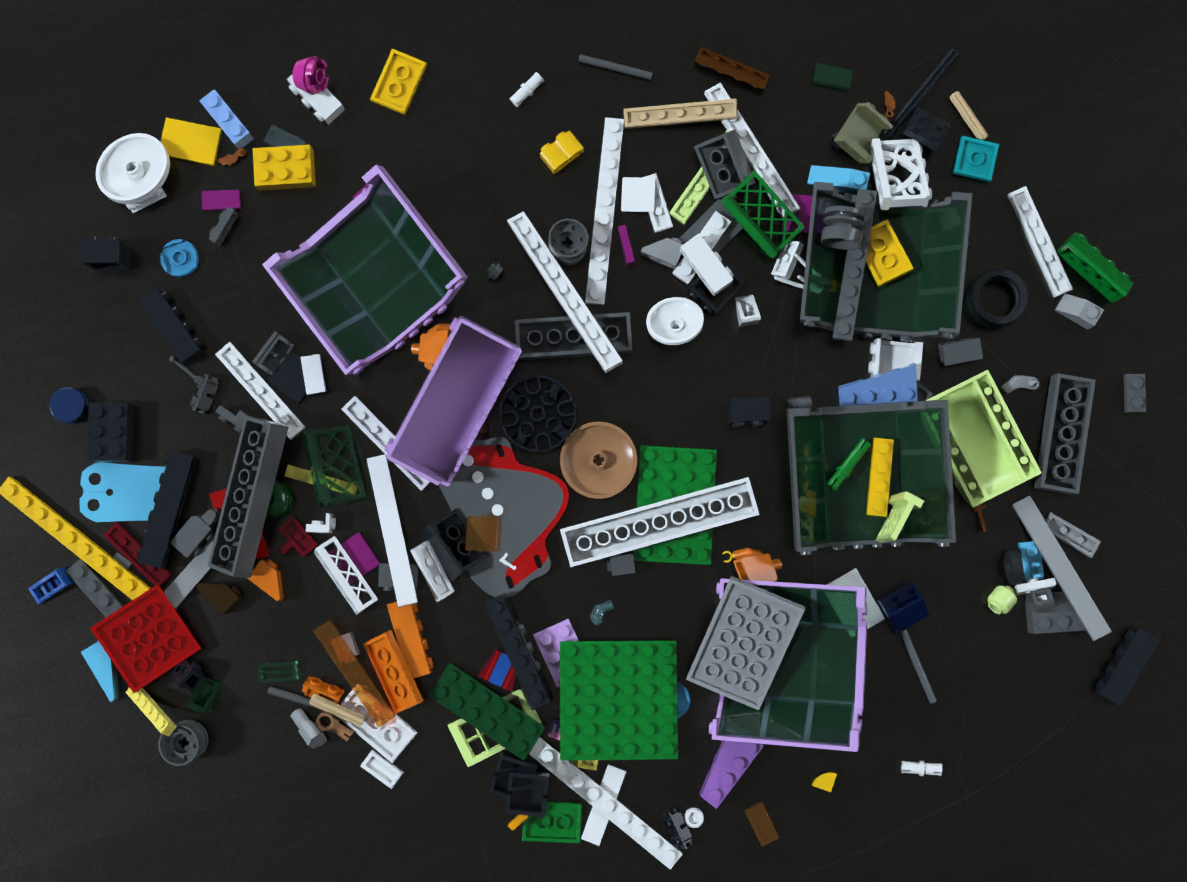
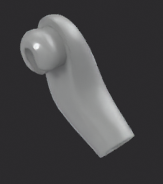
[1001,375,1040,394]

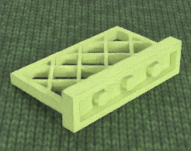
[876,491,924,543]

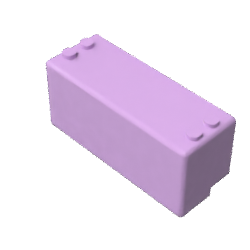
[384,316,522,486]

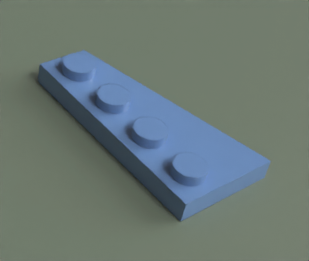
[838,363,917,406]

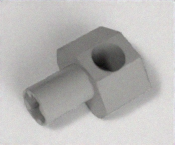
[290,708,327,748]

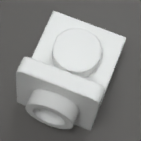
[306,513,336,533]

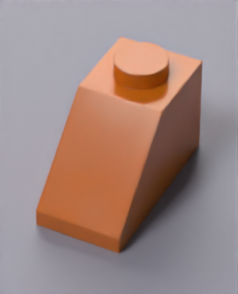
[247,559,284,601]

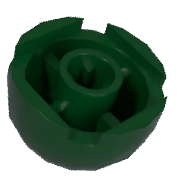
[266,481,295,519]

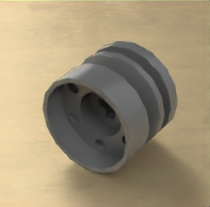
[821,206,865,250]
[547,218,589,266]
[158,719,209,766]

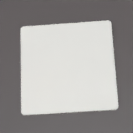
[621,177,655,212]

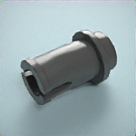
[787,395,812,409]

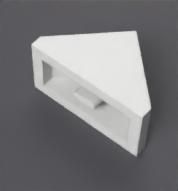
[735,295,761,327]

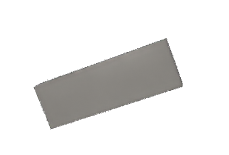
[1045,512,1101,558]

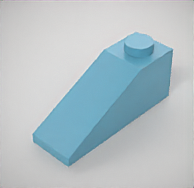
[807,165,870,195]
[81,641,120,702]

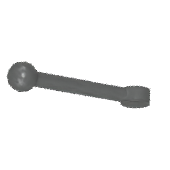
[169,355,200,383]

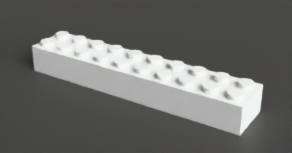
[560,477,759,567]

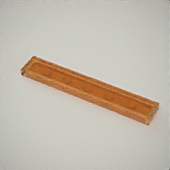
[313,619,395,728]

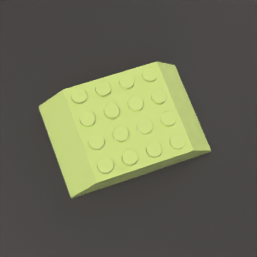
[921,370,1042,508]

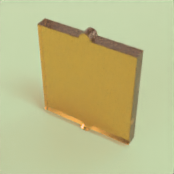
[465,515,499,553]

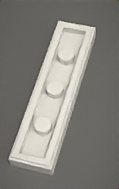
[581,764,626,846]

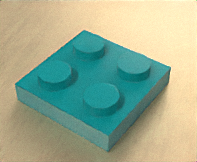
[953,136,999,182]

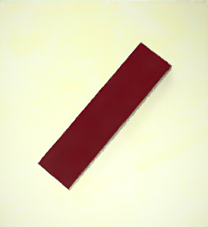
[103,522,173,587]

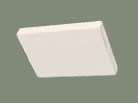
[824,568,885,638]

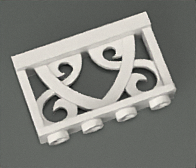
[870,138,932,210]

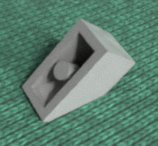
[640,238,683,269]
[1055,294,1104,330]

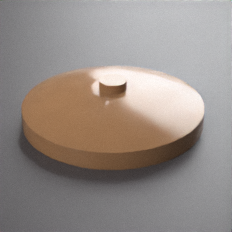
[560,422,637,499]

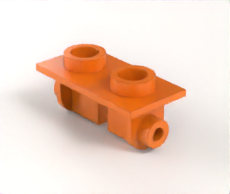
[302,676,345,704]

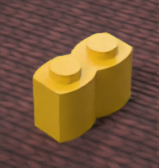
[540,131,584,174]

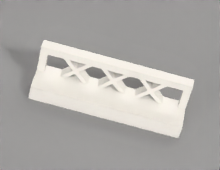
[314,536,378,615]

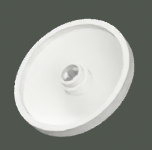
[96,133,170,204]

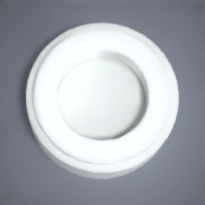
[684,807,704,828]

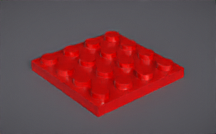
[90,584,201,693]

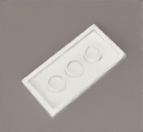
[338,683,418,763]

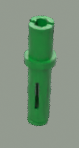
[826,438,871,491]

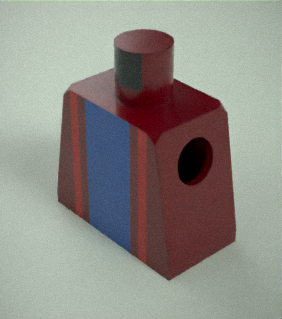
[478,649,517,692]

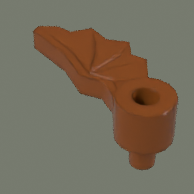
[884,91,896,121]
[216,148,247,166]
[972,504,987,533]

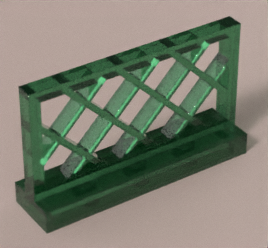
[302,425,366,508]

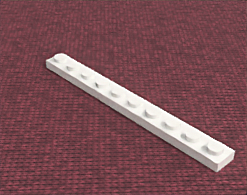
[585,117,624,306]
[507,211,622,373]
[530,737,682,870]

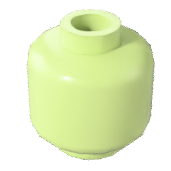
[987,585,1017,614]

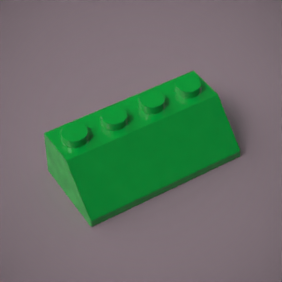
[1056,232,1134,303]

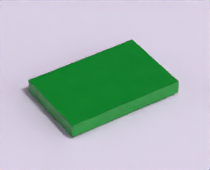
[522,801,582,843]

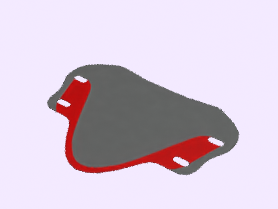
[439,437,569,598]

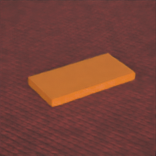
[363,630,424,714]

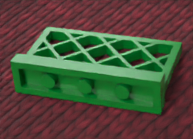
[719,170,805,259]

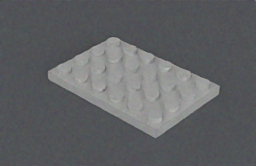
[686,576,805,710]

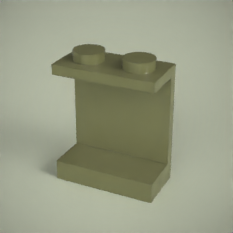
[834,102,893,163]

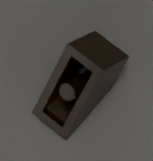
[196,583,243,614]

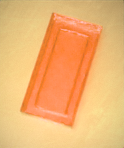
[744,801,779,846]

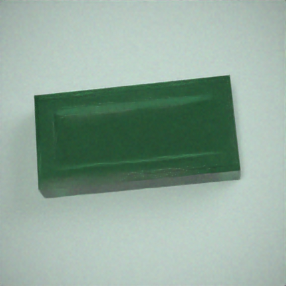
[812,63,853,90]

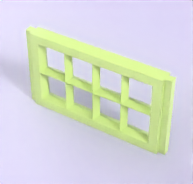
[448,688,543,767]

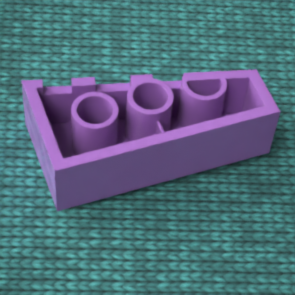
[699,720,764,809]

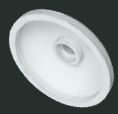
[646,297,704,345]

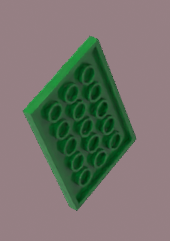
[634,446,717,565]

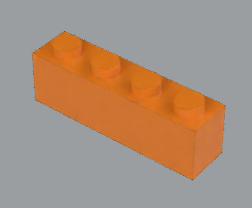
[387,602,434,678]

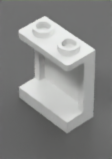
[868,338,923,382]

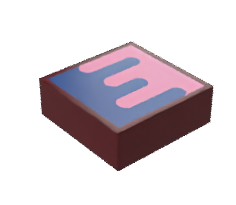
[547,718,560,741]

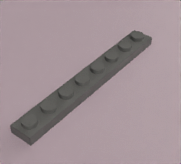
[833,189,877,342]

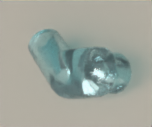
[590,600,614,625]

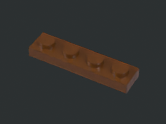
[695,47,770,89]

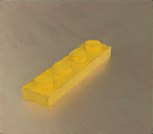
[866,438,894,517]

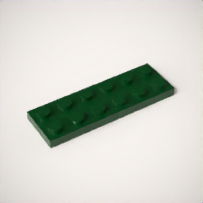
[428,663,546,761]

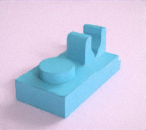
[1018,541,1044,581]

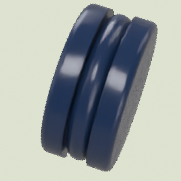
[49,387,89,424]

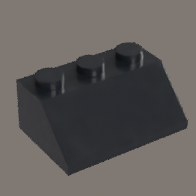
[420,508,489,581]

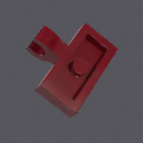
[278,516,318,558]

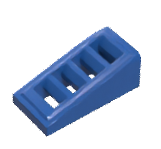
[28,567,74,605]

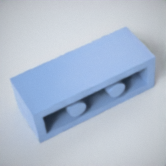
[200,89,254,149]

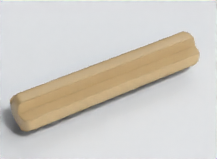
[950,91,988,140]
[309,694,365,727]

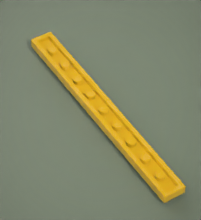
[0,476,151,600]

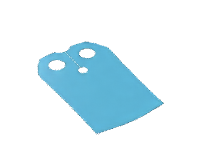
[80,462,166,522]

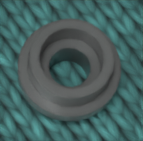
[486,262,503,280]

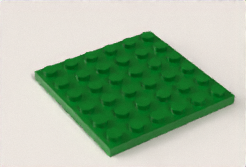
[560,641,678,761]

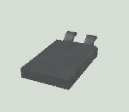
[679,195,751,253]

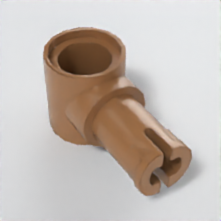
[316,711,354,742]

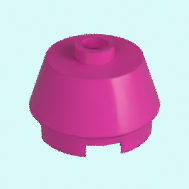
[293,56,329,95]

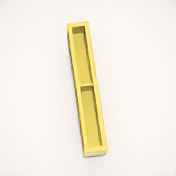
[285,465,359,497]
[126,687,177,736]

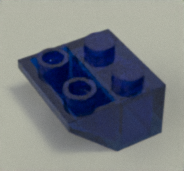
[876,582,929,634]

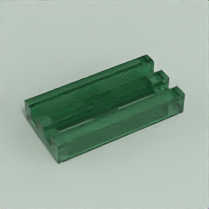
[258,660,299,683]

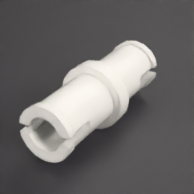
[509,72,544,108]
[901,760,942,776]

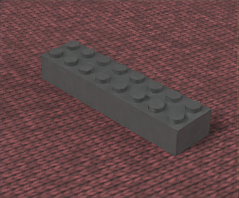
[207,415,288,578]

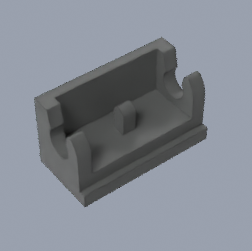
[252,331,295,375]
[938,337,983,366]

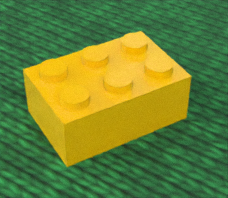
[253,145,316,191]

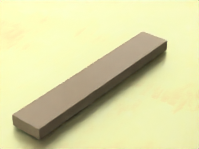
[624,99,738,129]

